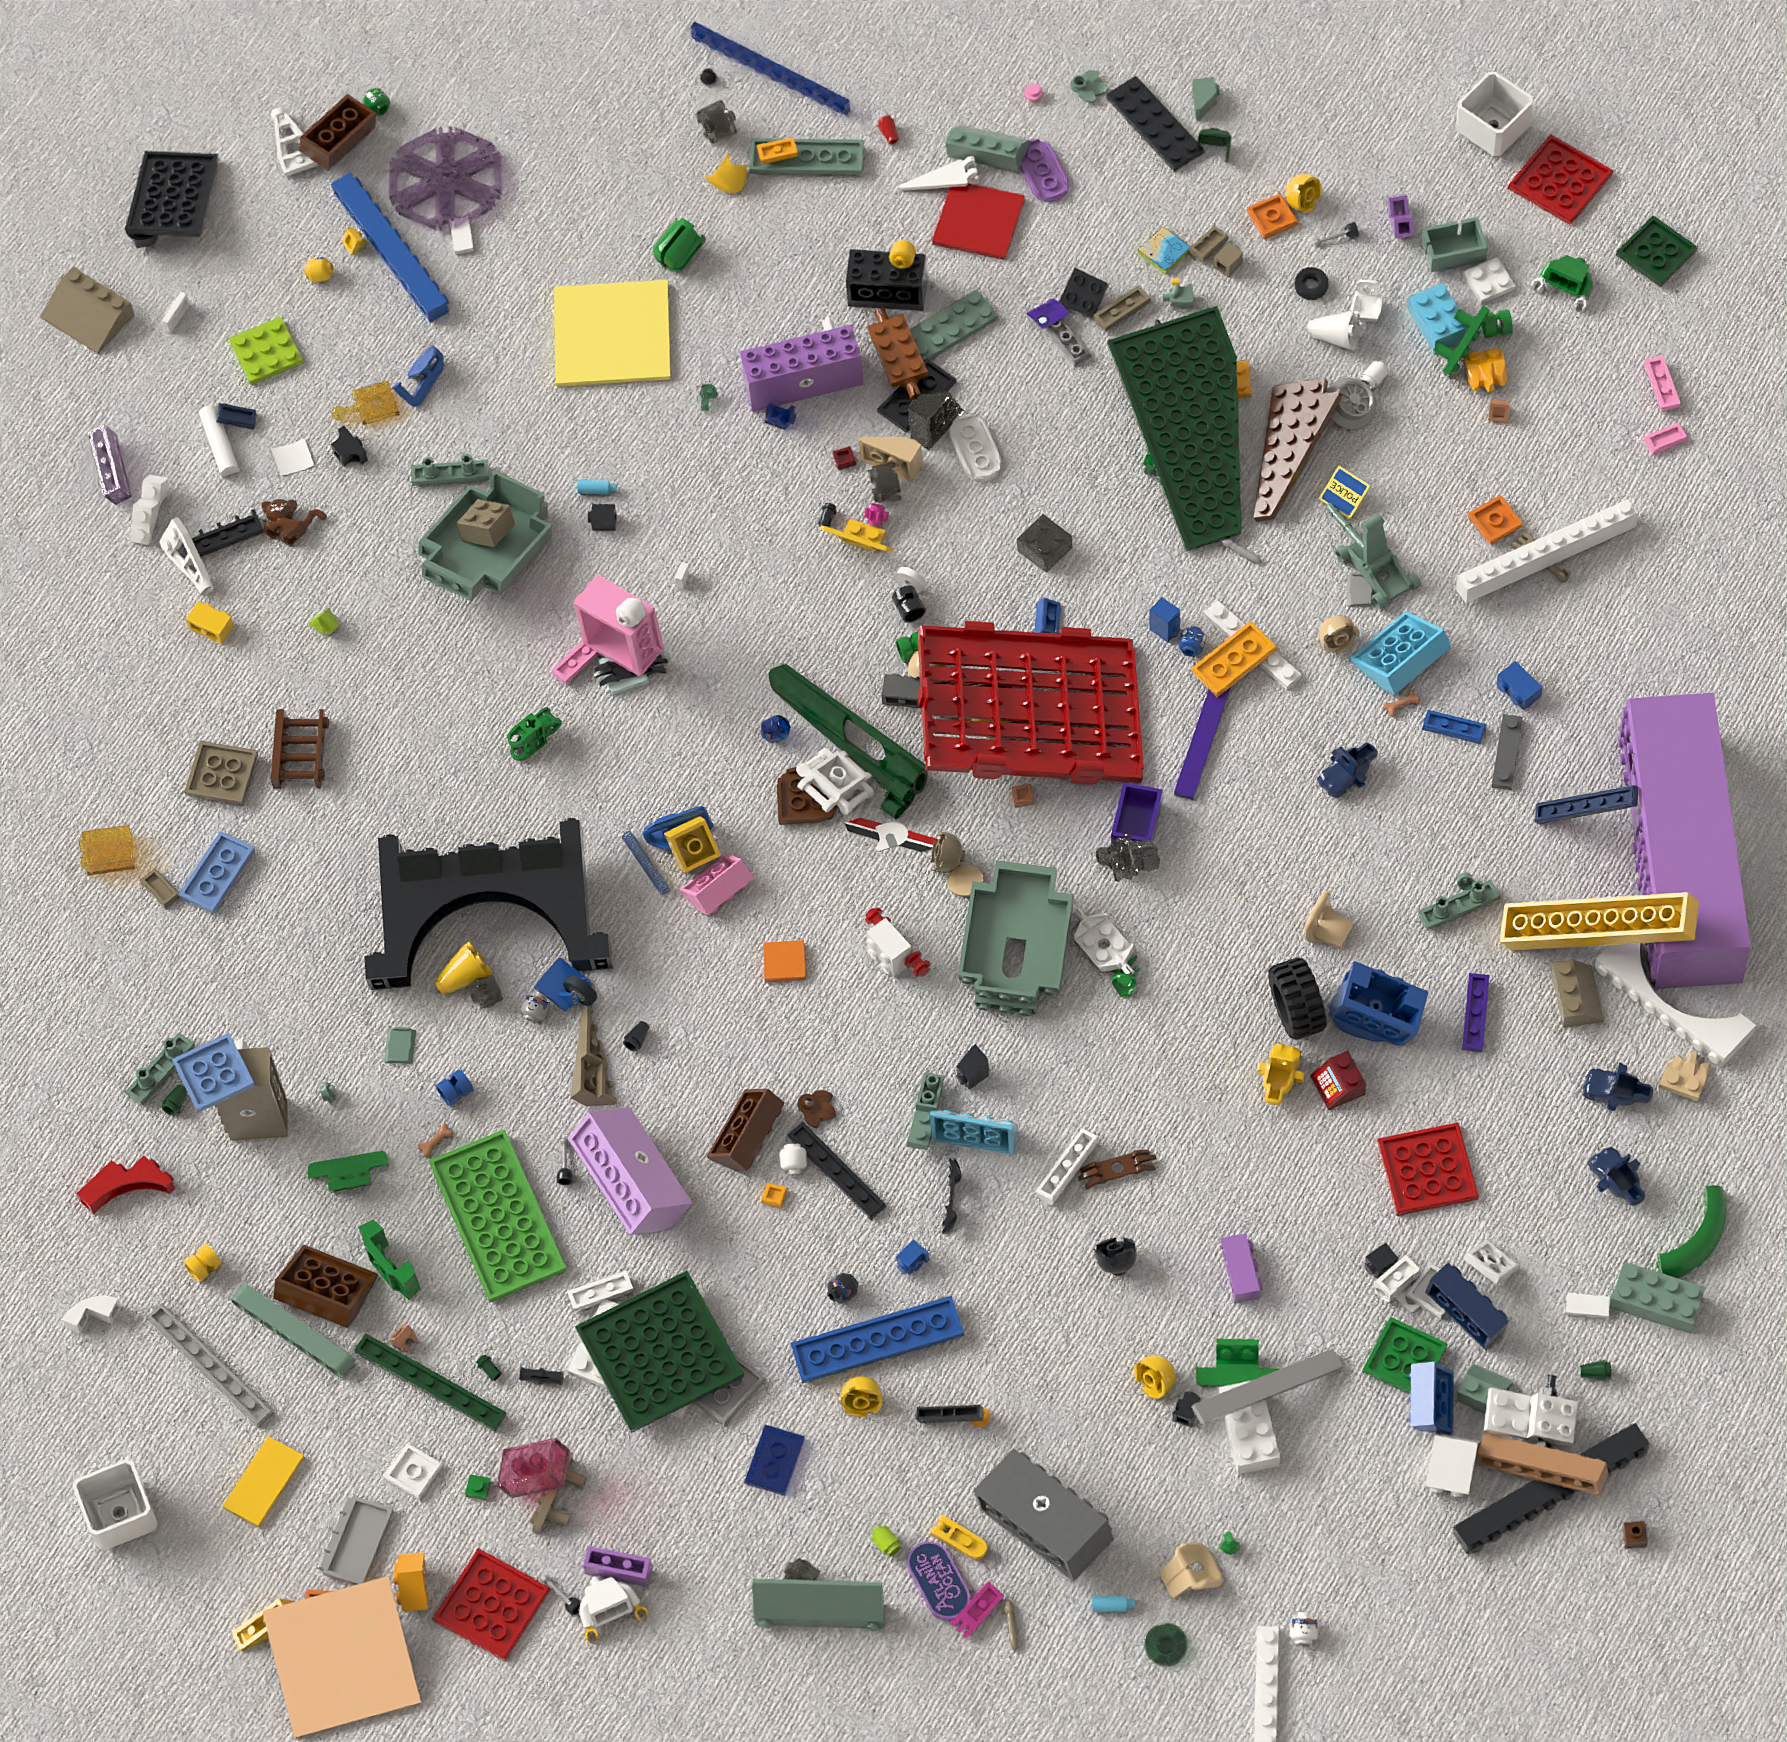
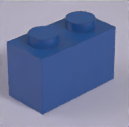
[1149,597,1181,642]
[1497,661,1542,710]

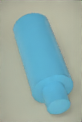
[577,480,617,495]
[1092,1596,1135,1612]

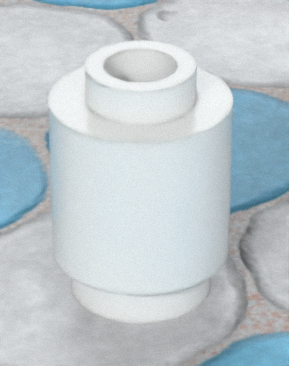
[1360,361,1388,390]

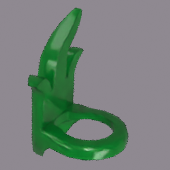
[1111,955,1140,997]

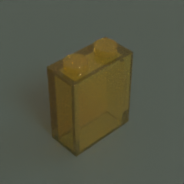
[79,825,135,876]

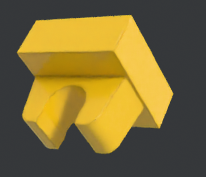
[342,227,367,255]

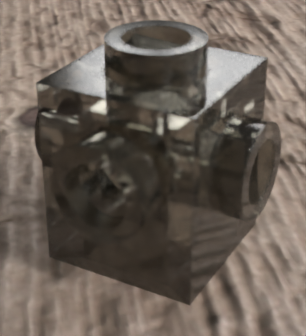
[469,975,503,1009]
[784,1558,821,1580]

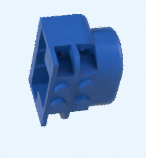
[1330,961,1429,1046]

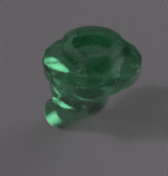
[699,384,718,411]

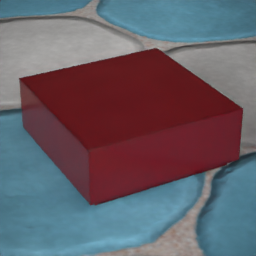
[832,446,856,470]

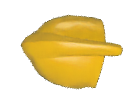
[705,153,747,194]

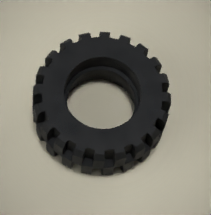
[1268,957,1327,1040]

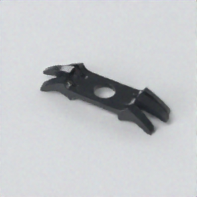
[593,654,668,687]
[942,1158,961,1234]

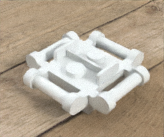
[796,748,874,815]

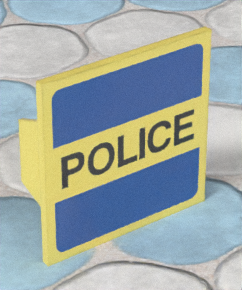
[1319,466,1370,519]

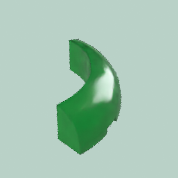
[1657,1185,1727,1278]

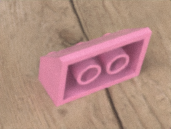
[679,854,754,915]

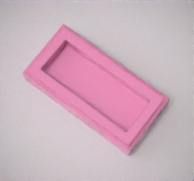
[1644,423,1688,455]

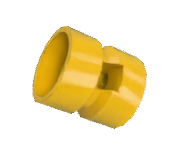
[183,1244,222,1283]

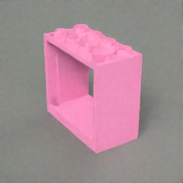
[574,574,664,677]

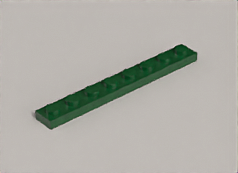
[354,1333,507,1432]

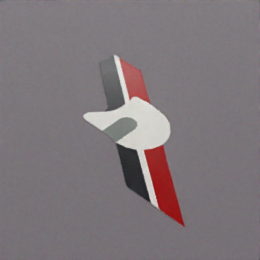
[845,818,939,852]

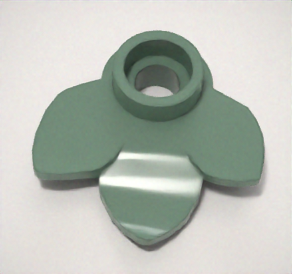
[1070,70,1108,102]

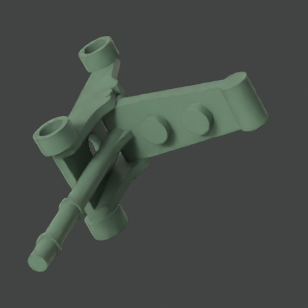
[1326,503,1421,609]

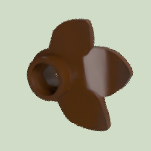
[797,1090,836,1128]

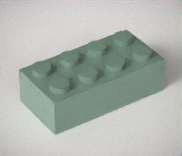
[1610,1262,1705,1334]

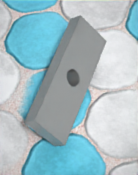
[1044,319,1090,366]

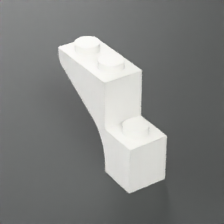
[130,475,169,545]

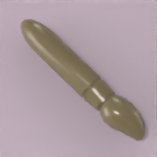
[1004,1599,1018,1651]

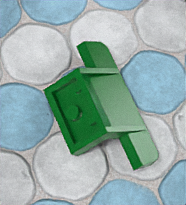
[308,1151,389,1192]
[1195,1339,1279,1387]

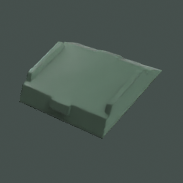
[384,1027,416,1064]

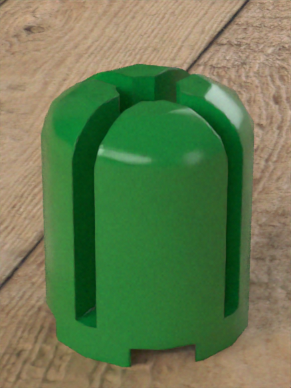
[653,218,706,272]

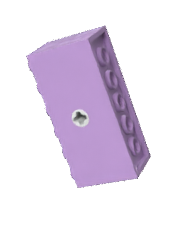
[568,1107,692,1235]

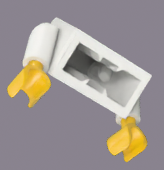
[579,1576,648,1643]

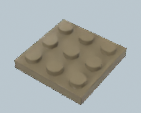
[184,741,258,806]

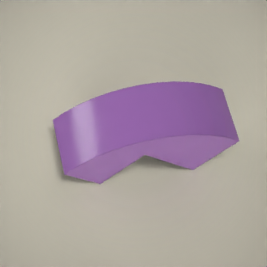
[1387,194,1415,238]

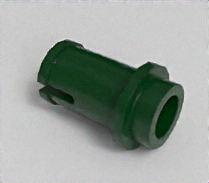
[476,1354,502,1382]

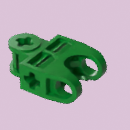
[507,707,562,761]

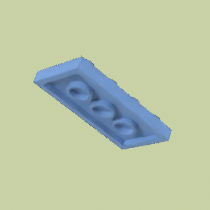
[178,831,255,914]

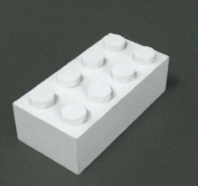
[1218,1380,1280,1475]

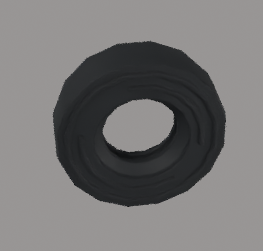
[1294,267,1328,300]

